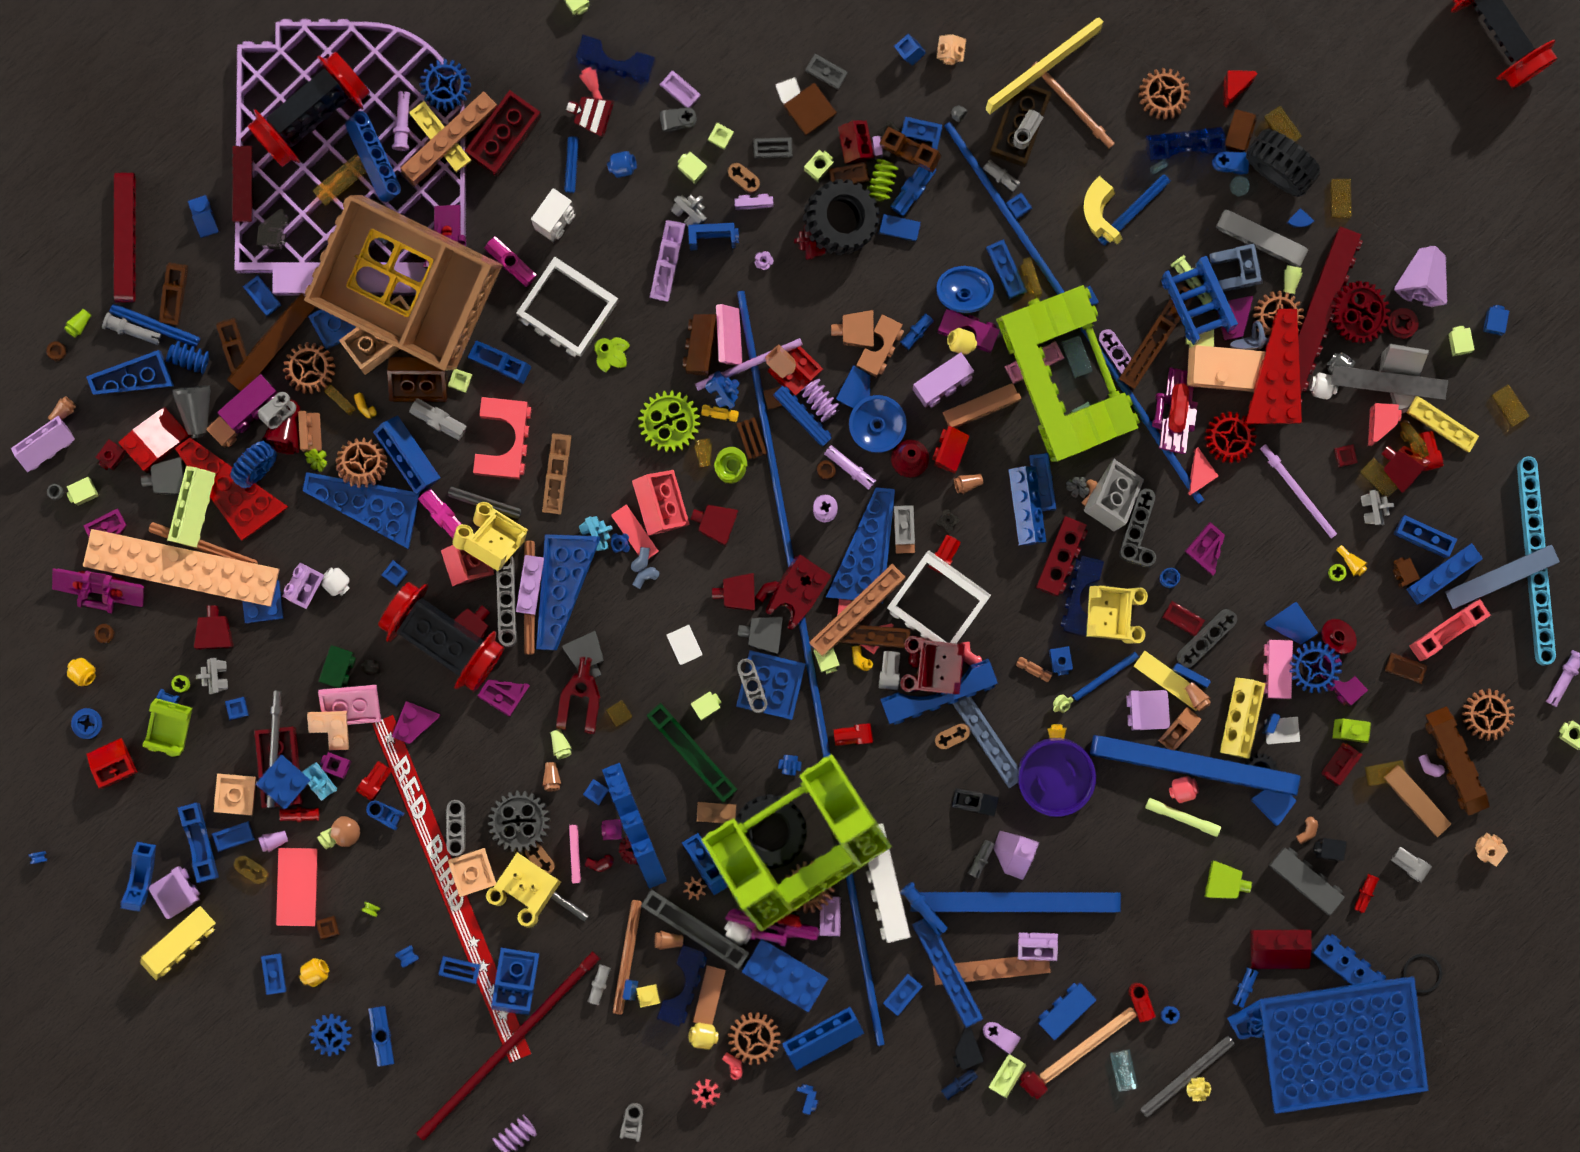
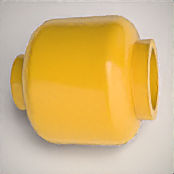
[67,658,96,686]
[299,958,329,987]

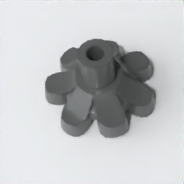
[1066,476,1090,498]

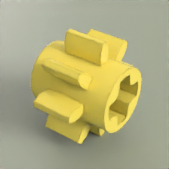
[1187,1078,1211,1101]

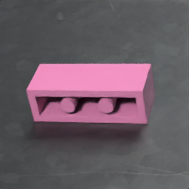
[1263,640,1293,699]

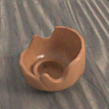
[330,816,360,847]

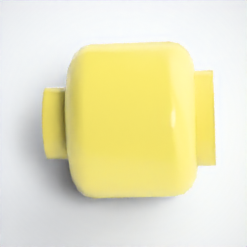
[947,328,977,355]
[689,1023,719,1050]

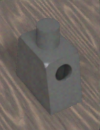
[141,457,185,495]
[738,617,783,655]
[562,631,604,679]

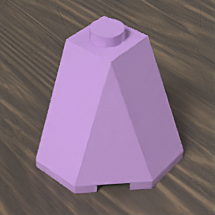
[1394,246,1447,307]
[993,831,1038,880]

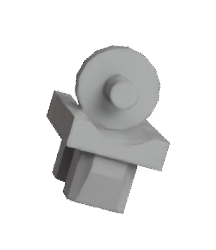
[671,195,707,226]
[1361,490,1394,526]
[196,658,228,694]

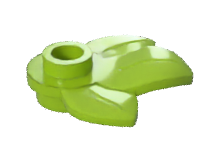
[594,337,630,372]

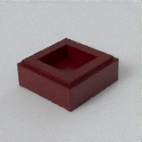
[1334,444,1358,467]

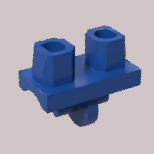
[705,371,739,409]

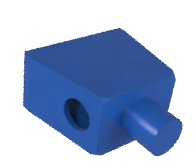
[1250,790,1296,826]

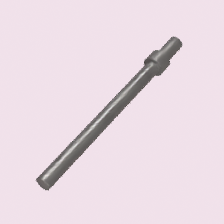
[267,691,282,807]

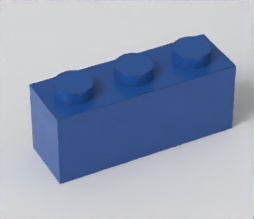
[1393,515,1457,558]
[1038,983,1096,1040]

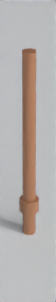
[1032,62,1115,149]

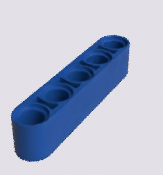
[345,111,401,202]

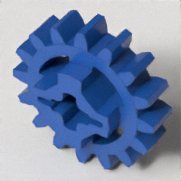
[309,1014,352,1056]

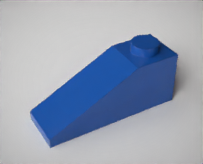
[682,833,729,895]

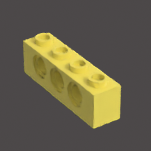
[1220,677,1265,759]

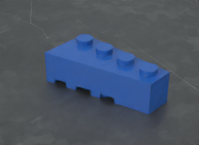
[86,350,174,395]

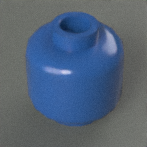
[607,151,637,178]

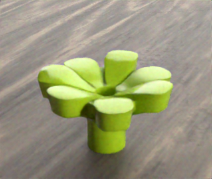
[305,449,327,472]

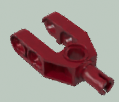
[556,657,600,734]

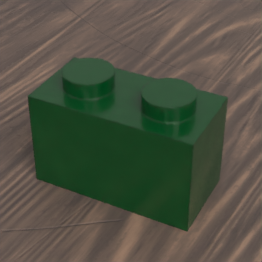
[318,645,356,688]

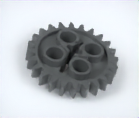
[488,790,551,854]

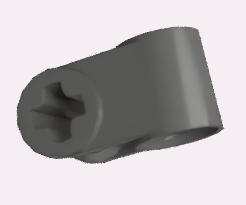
[659,107,697,132]

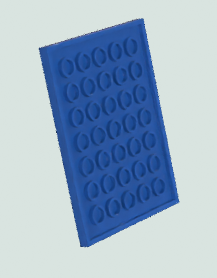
[1259,976,1428,1114]

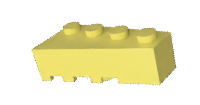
[140,906,216,980]

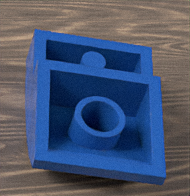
[491,948,539,1015]

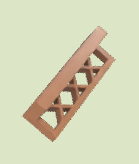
[943,383,1021,428]

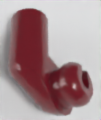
[755,581,779,602]

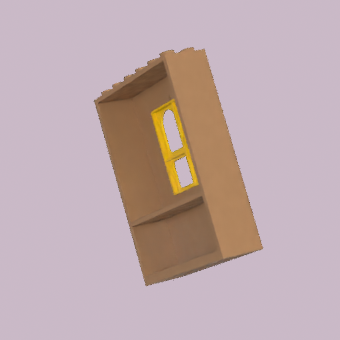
[304,195,502,371]

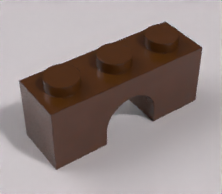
[879,127,941,173]

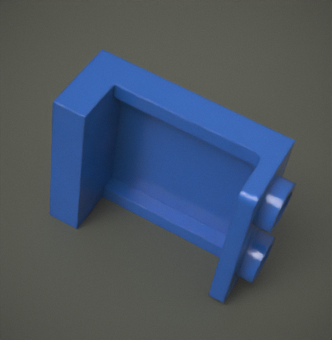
[688,223,739,250]

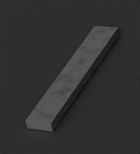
[1331,365,1448,400]

